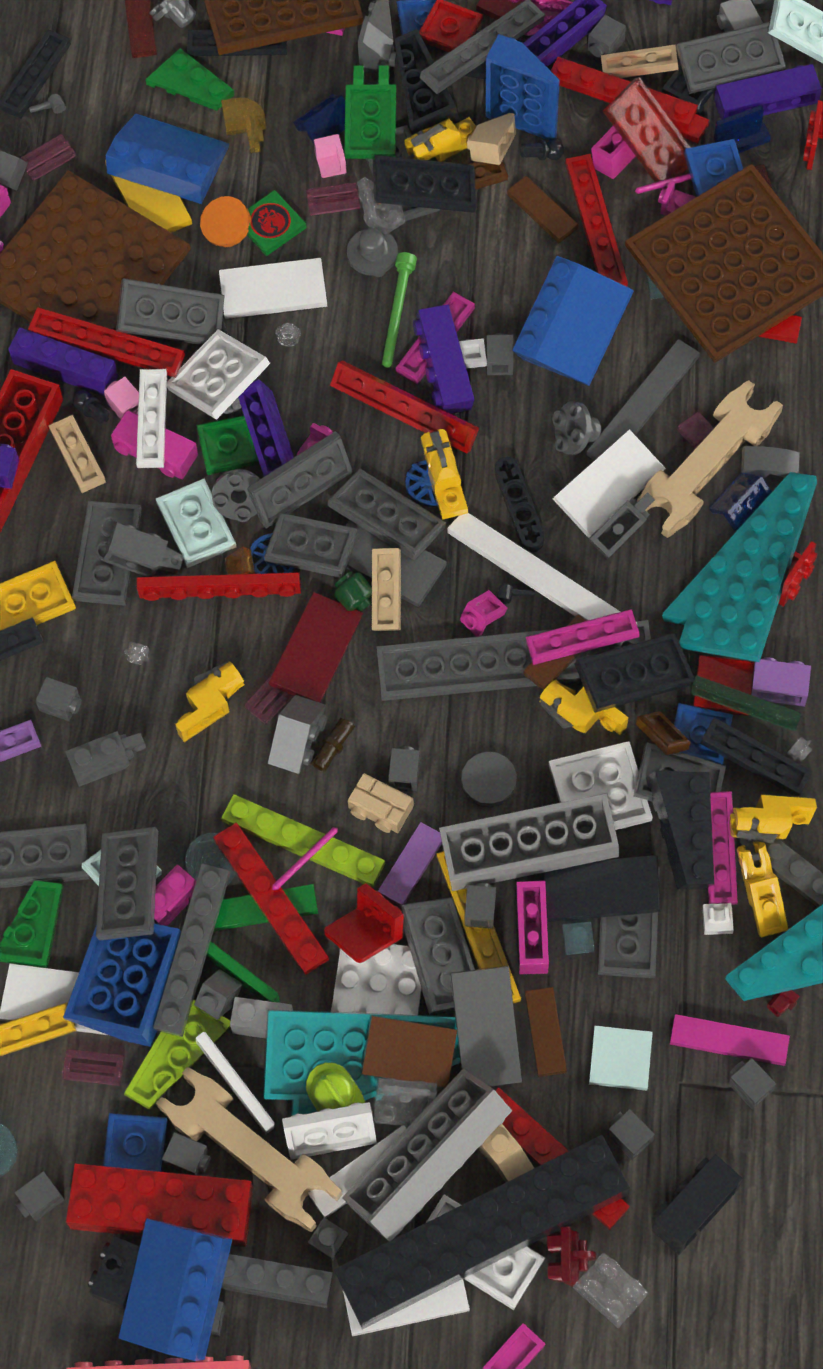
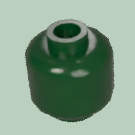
[334,571,372,612]

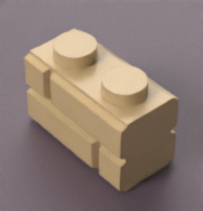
[348,773,414,833]

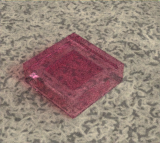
[677,411,714,448]

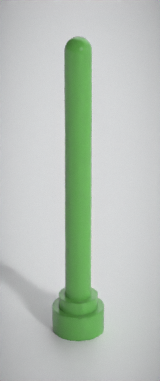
[382,252,417,368]

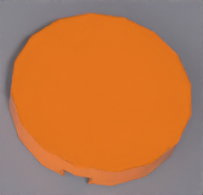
[200,196,251,247]

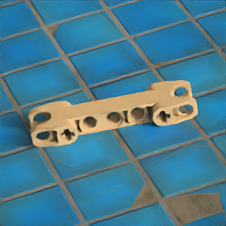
[637,380,783,538]
[156,1067,343,1232]

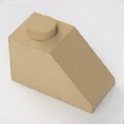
[467,113,516,165]
[479,1124,534,1183]

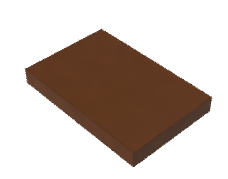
[361,1015,457,1087]

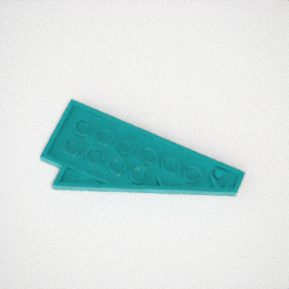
[662,472,817,662]
[725,904,823,1001]
[263,1010,460,1116]

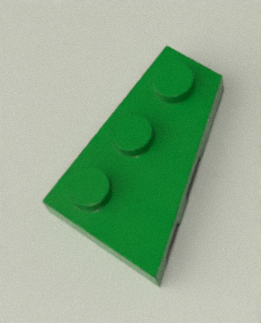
[145,48,234,111]
[0,880,64,968]

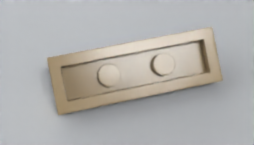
[601,45,678,78]
[48,415,106,493]
[372,548,401,631]

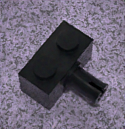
[88,1236,140,1310]

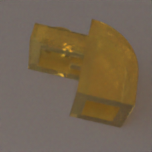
[221,98,266,153]

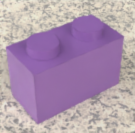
[750,657,811,706]

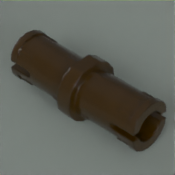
[311,718,355,772]

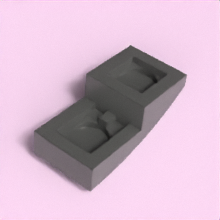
[741,446,800,478]

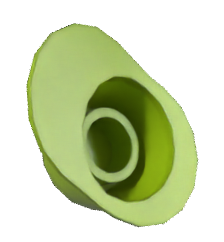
[306,1063,365,1112]

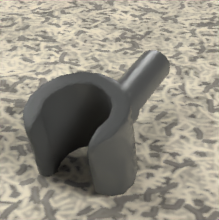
[29,94,66,114]

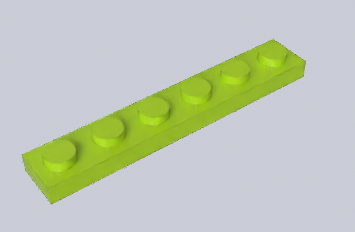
[221,794,385,888]

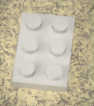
[282,1102,377,1160]

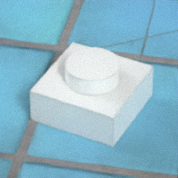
[459,338,487,369]

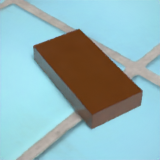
[636,711,691,755]

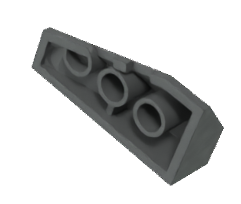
[358,0,397,74]

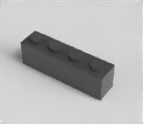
[221,1254,333,1308]

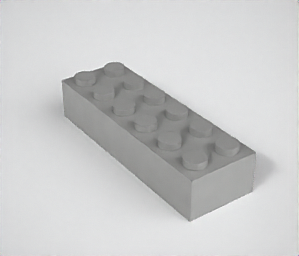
[439,793,619,891]
[342,1068,512,1241]

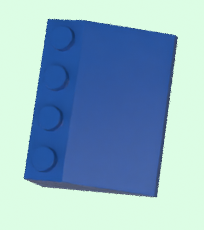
[486,34,560,141]
[106,113,229,204]
[512,256,634,386]
[63,924,181,1047]
[119,1218,232,1361]

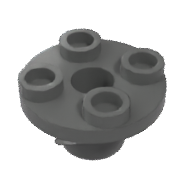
[149,0,197,28]
[347,228,398,277]
[553,401,601,455]
[212,469,260,522]

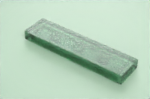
[691,675,802,731]

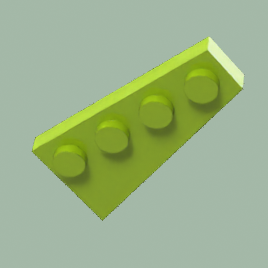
[124,1000,231,1109]

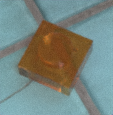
[225,547,255,575]

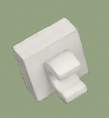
[702,903,734,935]

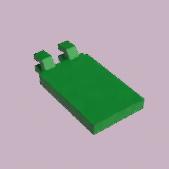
[345,65,397,159]

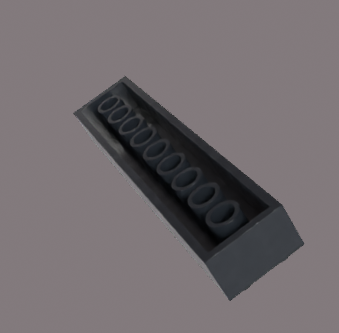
[334,1135,630,1330]

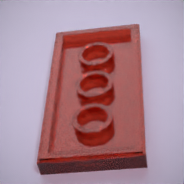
[603,77,690,190]

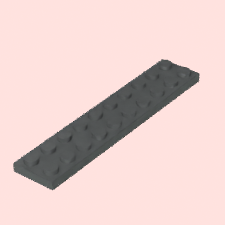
[376,620,651,701]

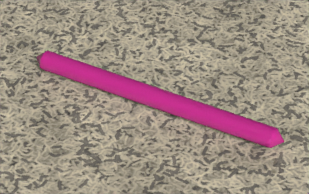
[635,173,691,194]
[272,827,338,890]

